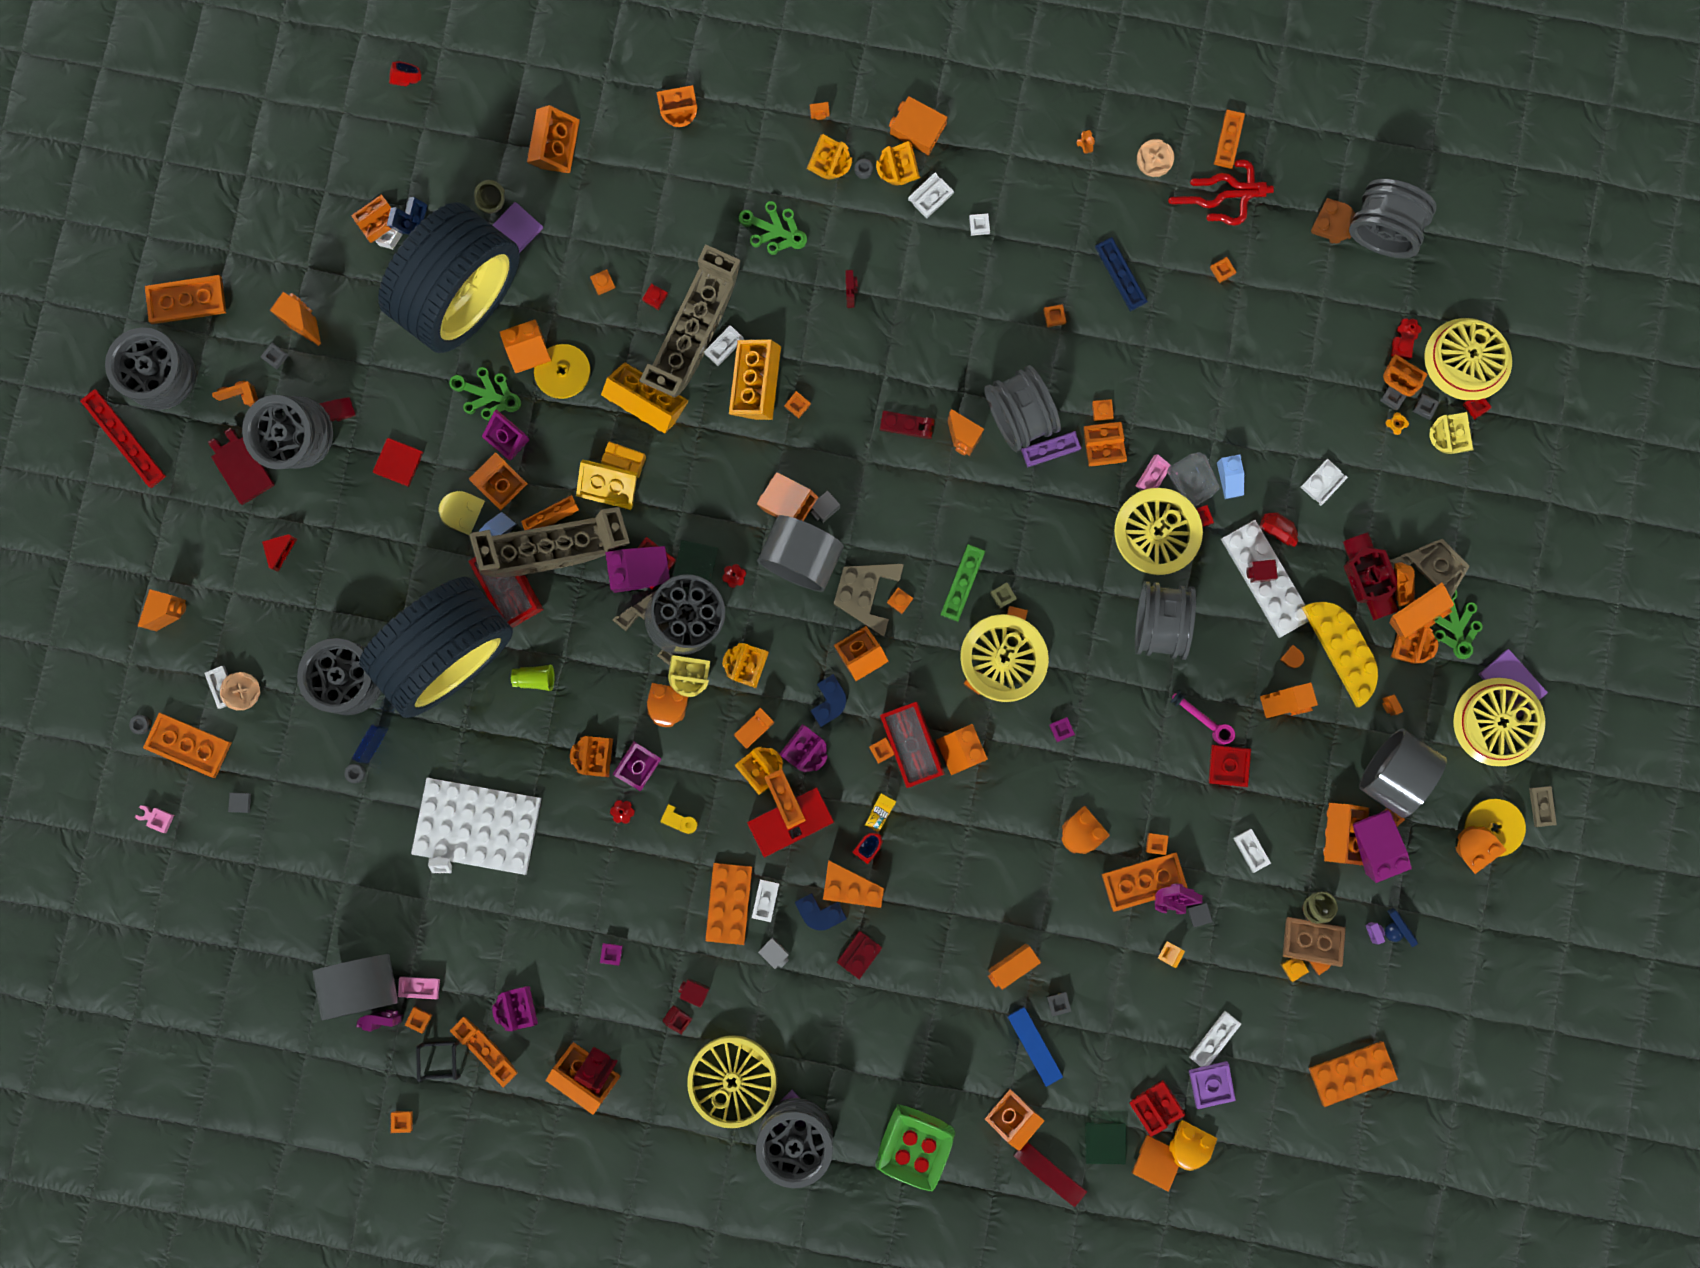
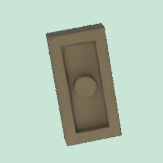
[1529,786,1557,827]

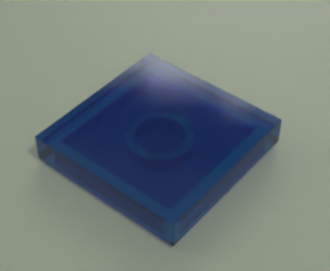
[352,725,388,763]

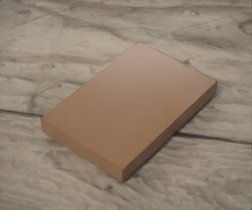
[1283,917,1346,967]

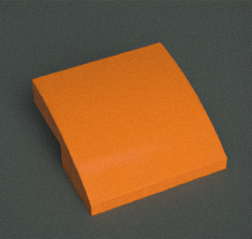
[351,194,392,243]
[1083,422,1127,467]
[1132,1135,1179,1192]

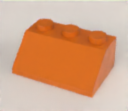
[527,105,580,173]
[270,292,321,346]
[1389,583,1454,641]
[1323,803,1369,865]
[545,1042,621,1115]

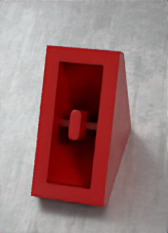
[262,534,297,572]

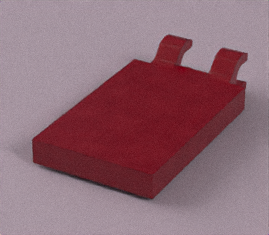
[208,428,275,505]

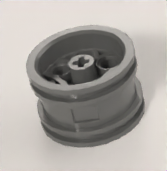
[1349,179,1437,258]
[105,327,196,410]
[984,365,1061,452]
[242,395,333,469]
[1134,581,1196,660]
[297,638,381,715]
[756,1098,833,1188]

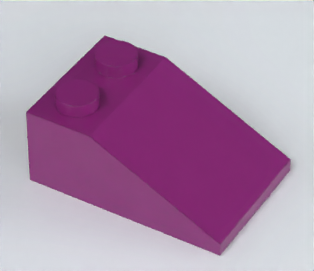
[605,546,670,593]
[1353,810,1412,883]

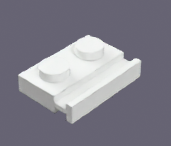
[908,173,954,218]
[1301,459,1348,506]

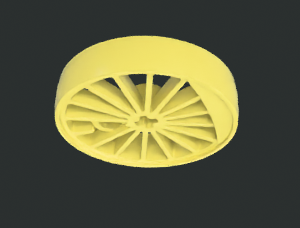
[687,1035,777,1128]

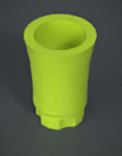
[511,664,554,691]

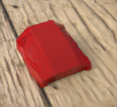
[1259,512,1298,547]

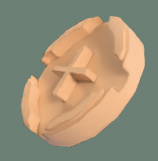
[1137,139,1174,177]
[220,672,260,710]

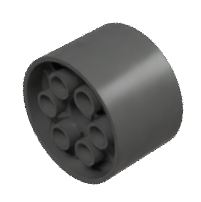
[757,515,844,592]
[645,575,725,655]
[1359,728,1447,818]
[312,954,398,1021]

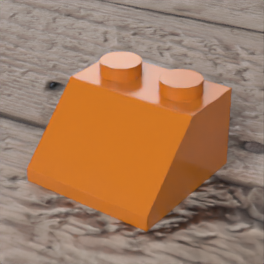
[500,319,551,373]
[947,409,984,456]
[469,452,527,510]
[138,589,186,631]
[834,626,889,681]
[936,724,988,775]
[985,1089,1045,1151]

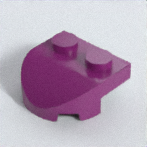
[779,724,828,772]
[1155,883,1202,914]
[492,986,538,1031]
[356,1009,403,1032]

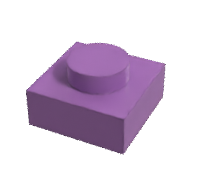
[1365,922,1385,944]

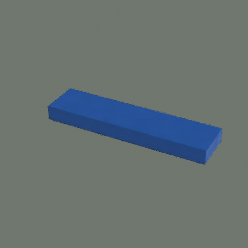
[1007,1007,1063,1087]

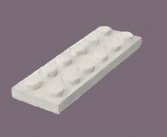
[1221,520,1309,638]

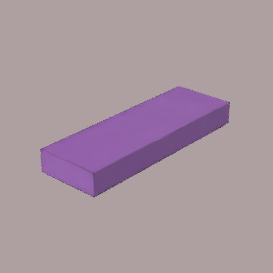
[1021,431,1081,467]

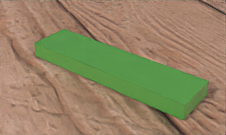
[941,544,985,622]

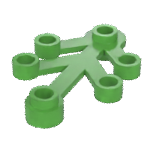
[739,201,807,255]
[449,367,521,421]
[1433,590,1483,659]

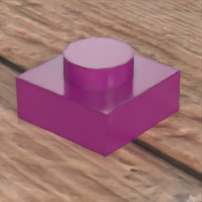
[1049,717,1075,743]
[600,943,623,966]

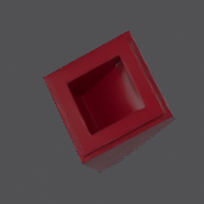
[663,1005,693,1035]

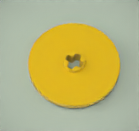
[534,344,591,399]
[1465,799,1526,857]

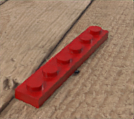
[80,389,167,488]

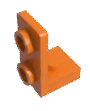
[212,381,258,407]
[734,707,774,748]

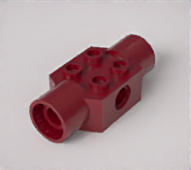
[1342,532,1399,621]

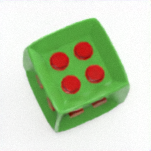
[875,1104,955,1192]

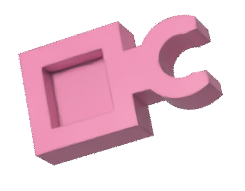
[135,806,174,833]

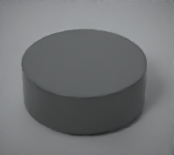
[855,159,873,179]
[129,715,151,735]
[344,764,366,783]

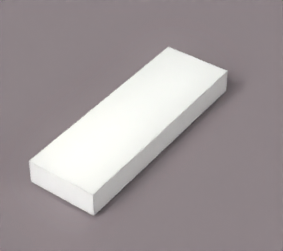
[1189,1011,1241,1067]

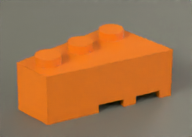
[1260,682,1318,718]
[823,860,884,908]

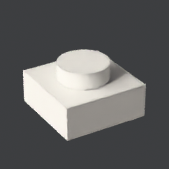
[969,214,990,236]
[375,229,402,250]
[428,856,452,873]

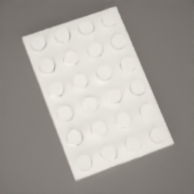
[411,778,542,875]

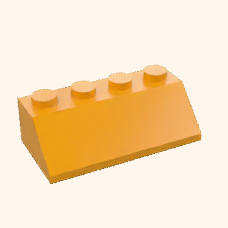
[729,340,781,420]
[601,362,689,434]

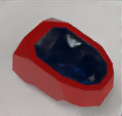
[389,61,421,87]
[853,833,883,864]

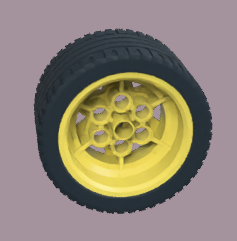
[378,202,520,353]
[359,577,513,718]

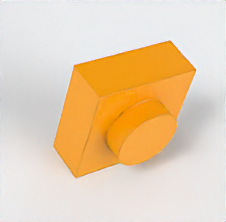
[1158,941,1185,968]
[1281,958,1309,982]

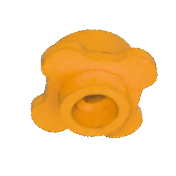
[1386,412,1409,435]

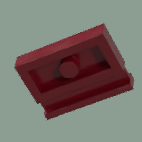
[845,270,858,308]
[837,931,882,980]
[574,1047,618,1093]

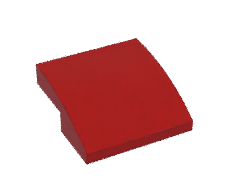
[1129,1079,1185,1137]

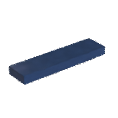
[1095,237,1148,312]

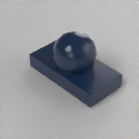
[1385,908,1418,948]

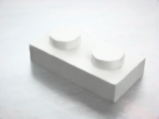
[704,326,744,366]
[204,666,228,709]
[1233,829,1271,873]
[752,879,779,922]

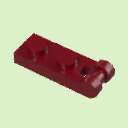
[880,411,935,439]

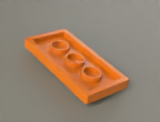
[145,275,226,324]
[143,713,231,778]
[1101,852,1187,912]
[705,863,752,945]
[1309,1041,1398,1107]

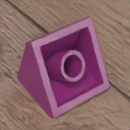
[482,409,530,461]
[612,742,661,791]

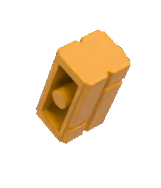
[601,441,646,478]

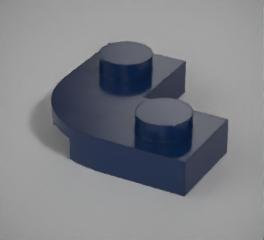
[387,197,427,234]
[811,674,846,727]
[795,893,847,930]

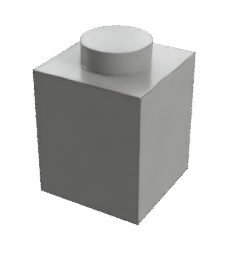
[810,491,840,523]
[758,937,789,969]

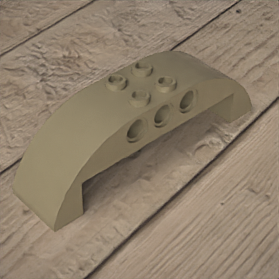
[639,244,740,398]
[469,507,630,577]

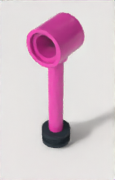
[1170,690,1235,745]

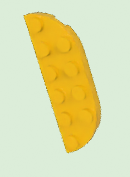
[1301,602,1378,707]

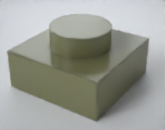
[990,583,1017,609]

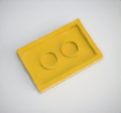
[576,459,638,510]

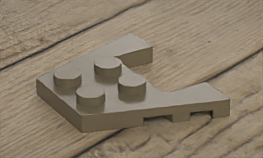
[1390,539,1470,618]
[834,564,904,637]
[613,590,691,666]

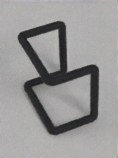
[416,1041,461,1082]

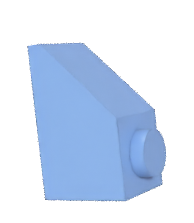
[1217,455,1244,499]
[480,512,517,536]

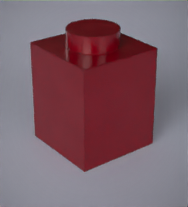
[1246,559,1278,583]
[678,978,710,1008]

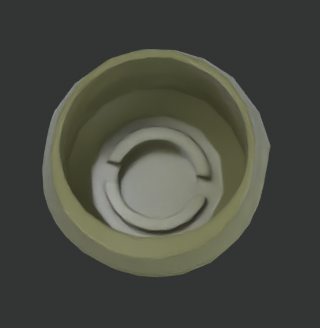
[474,180,505,214]
[1303,892,1338,924]

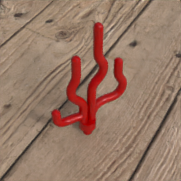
[1168,159,1274,226]

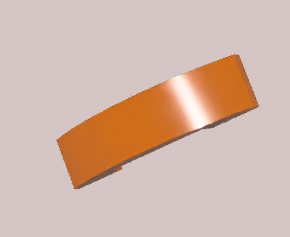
[450,1016,518,1088]

